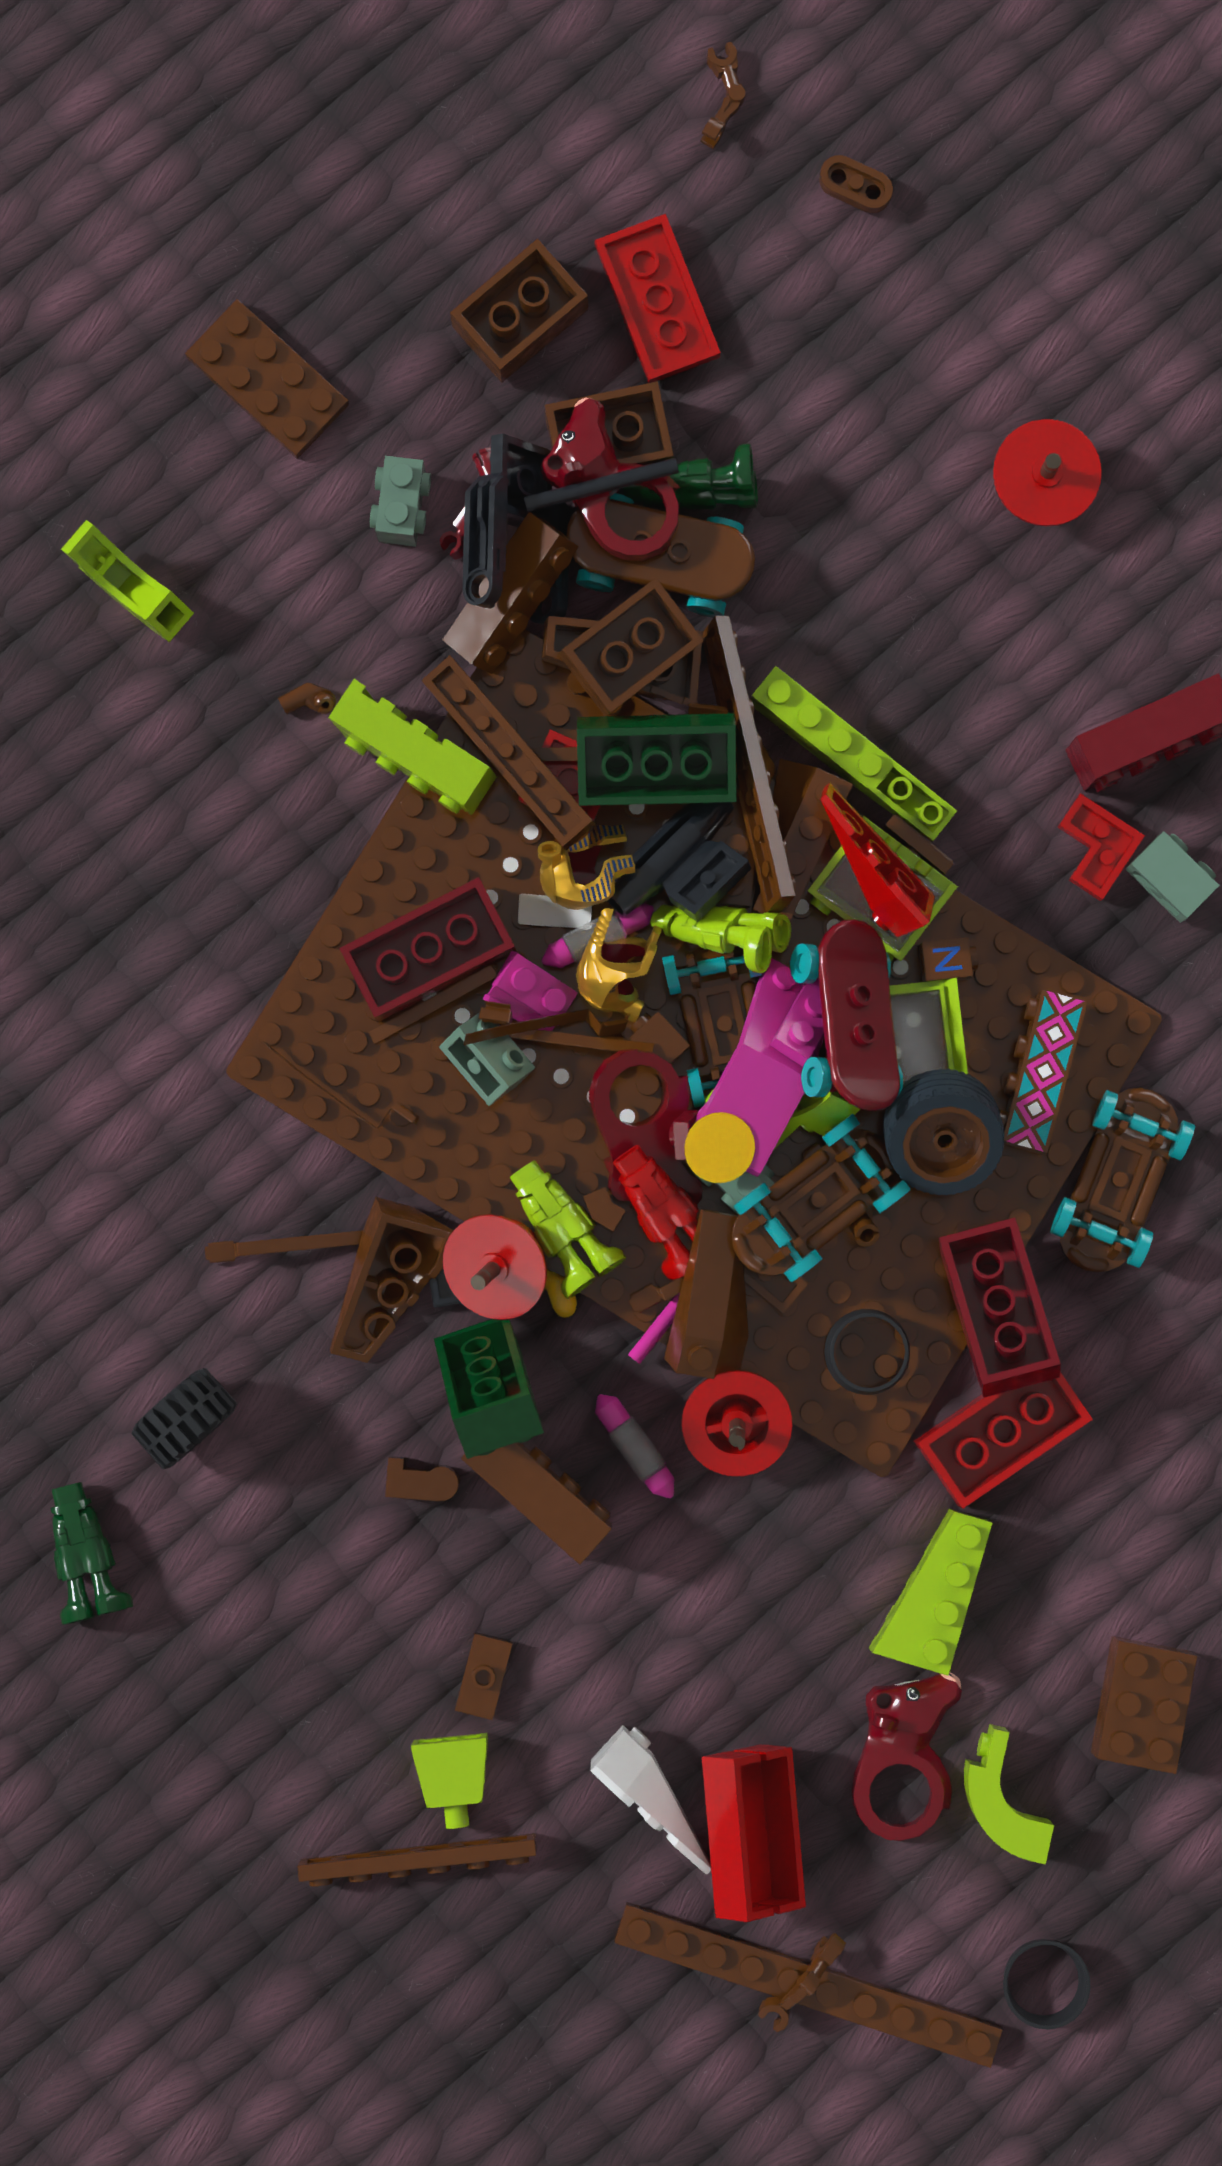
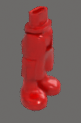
[613,1145,699,1280]

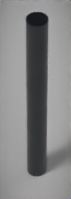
[524,458,679,512]

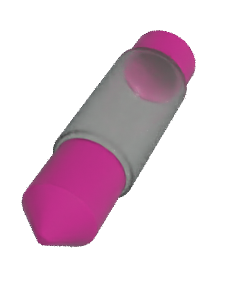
[541,903,654,968]
[595,1394,674,1498]

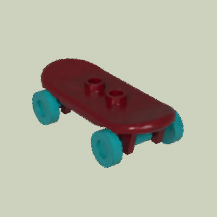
[790,919,903,1111]

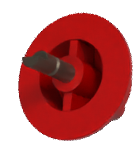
[682,1370,792,1476]

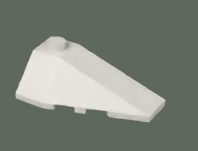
[590,1725,711,1875]

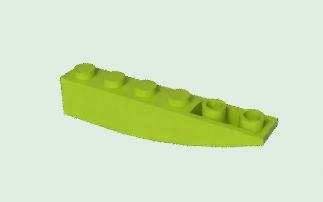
[750,666,957,842]

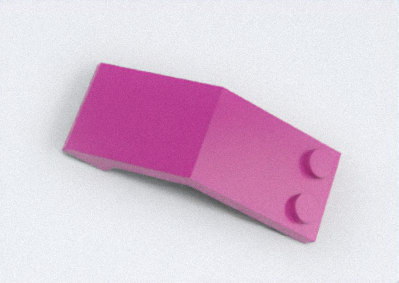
[694,958,824,1177]

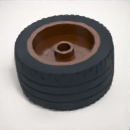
[883,1069,1004,1195]

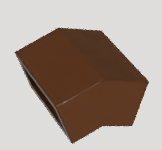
[583,1187,626,1232]

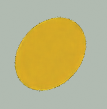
[684,1112,755,1183]

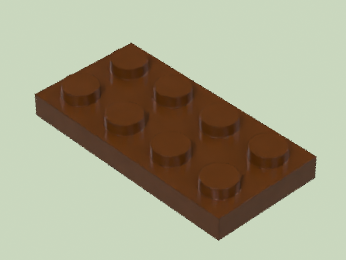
[185,299,349,459]

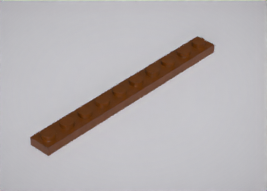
[614,1902,1003,2068]

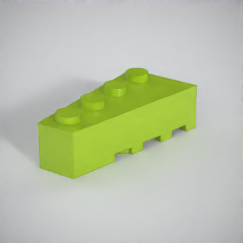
[328,679,497,815]
[869,1508,992,1676]

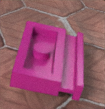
[483,951,578,1031]

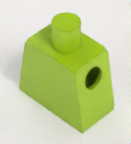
[411,1733,488,1829]

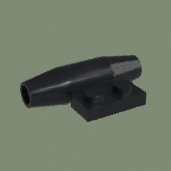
[607,802,752,922]

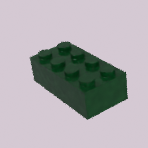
[577,713,736,806]
[434,1319,544,1459]

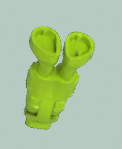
[651,904,791,973]
[510,1160,627,1299]

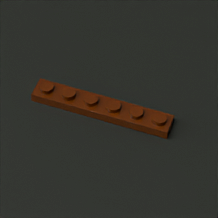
[421,655,596,850]
[297,1833,537,1887]

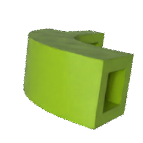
[61,520,194,642]
[964,1724,1054,1865]

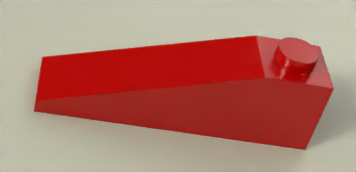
[820,783,935,938]

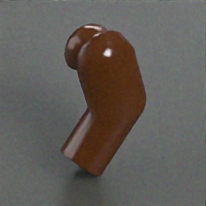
[278,683,336,715]

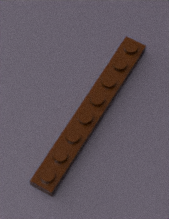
[702,616,796,913]

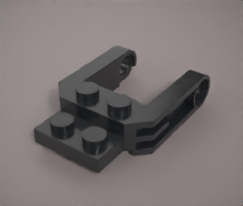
[463,433,570,625]

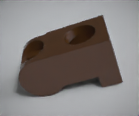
[385,1456,460,1501]

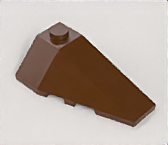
[330,1197,454,1363]
[664,1209,749,1379]

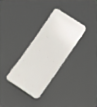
[518,894,592,928]

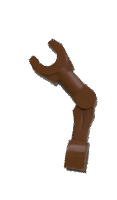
[700,42,745,149]
[758,1933,846,2032]

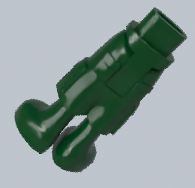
[623,444,758,509]
[50,1482,134,1625]

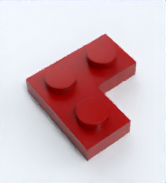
[1058,793,1145,901]

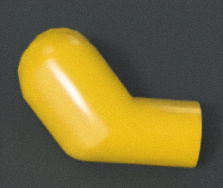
[545,1269,577,1318]

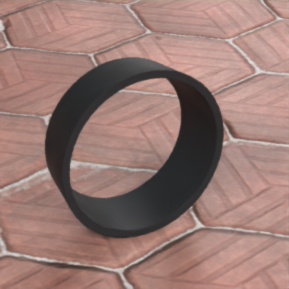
[824,1309,910,1395]
[1003,1939,1091,2030]

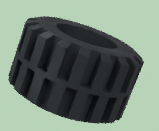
[131,1368,237,1469]

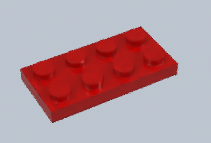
[595,213,721,383]

